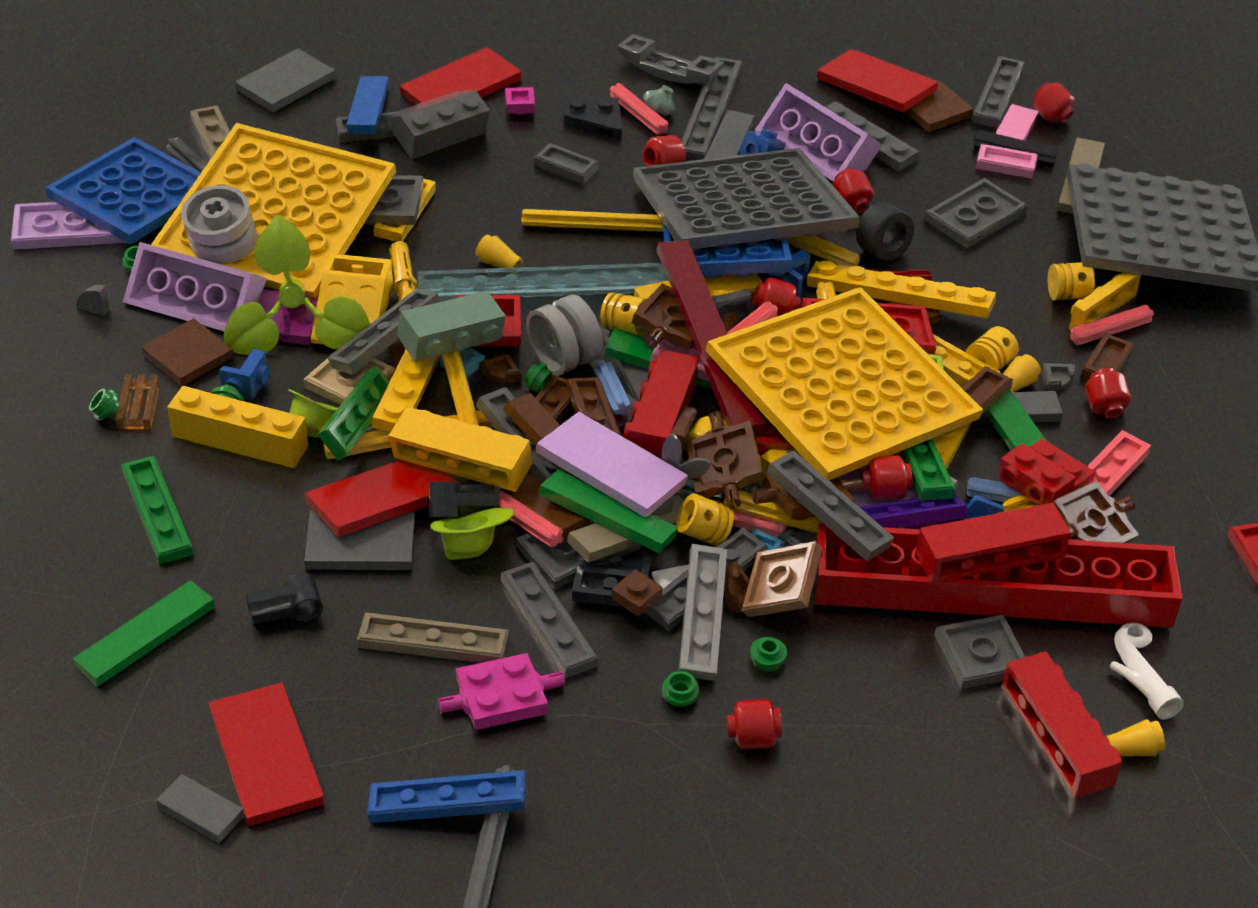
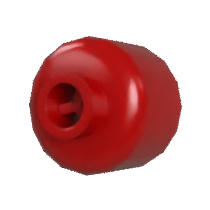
[1033,83,1075,124]
[642,135,686,166]
[832,168,874,213]
[752,277,801,316]
[1085,368,1132,418]
[860,455,912,501]
[727,699,782,750]

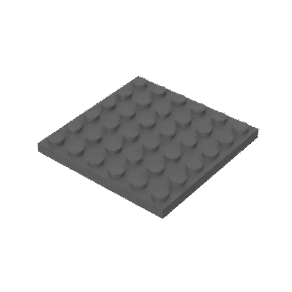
[633,148,859,252]
[1066,163,1258,292]

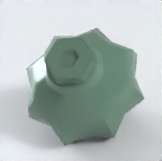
[643,85,676,116]

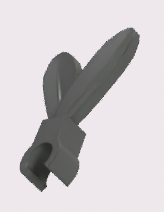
[662,434,711,480]

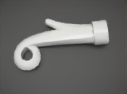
[1110,622,1184,720]

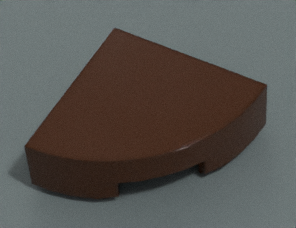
[479,353,522,383]
[724,561,750,613]

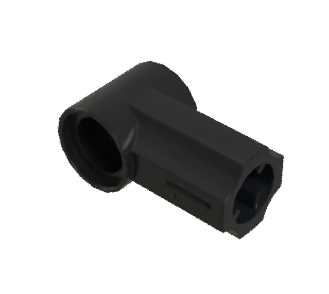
[428,481,498,517]
[246,573,323,624]

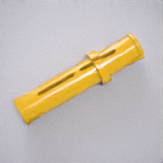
[389,241,418,301]

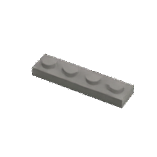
[678,544,727,681]

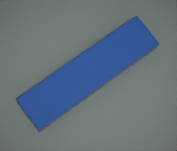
[346,76,389,135]
[367,770,527,823]

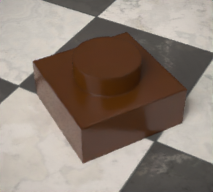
[611,569,663,617]

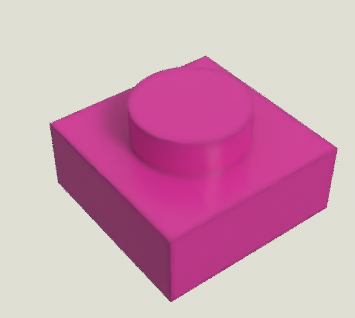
[505,87,535,115]

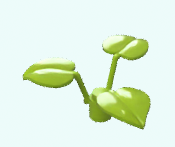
[224,215,370,356]

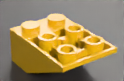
[311,253,393,344]

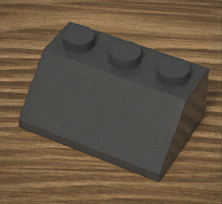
[384,90,490,159]

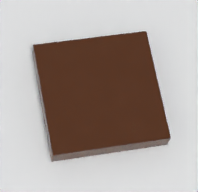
[905,81,974,132]
[141,318,234,387]

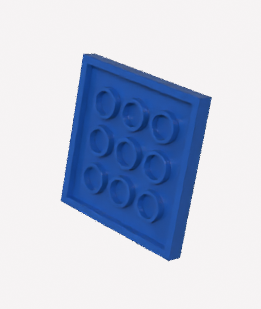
[46,137,201,244]
[663,223,792,279]

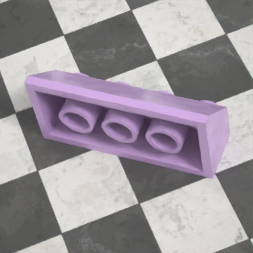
[755,83,882,182]
[123,242,267,331]

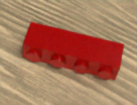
[623,349,699,460]
[916,503,1071,584]
[1001,651,1122,798]

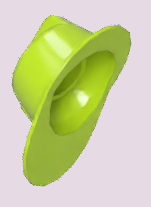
[288,389,338,438]
[431,508,514,560]

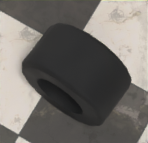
[856,202,914,261]

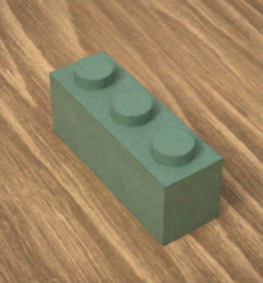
[397,290,506,361]

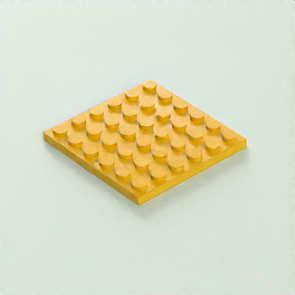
[151,123,396,298]
[705,287,983,481]

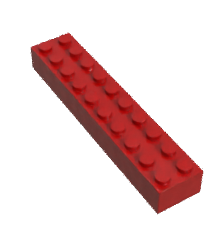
[815,523,1182,628]

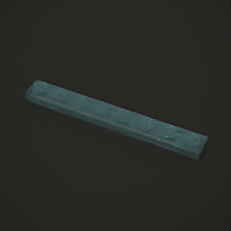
[418,263,667,300]

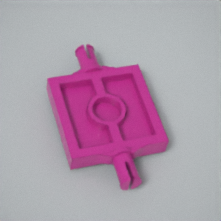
[438,653,565,730]

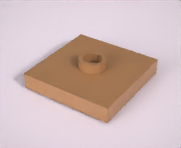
[741,541,822,617]

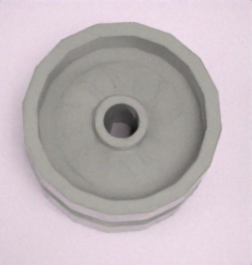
[181,185,258,265]
[526,294,603,376]

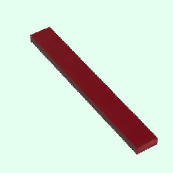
[656,240,765,432]

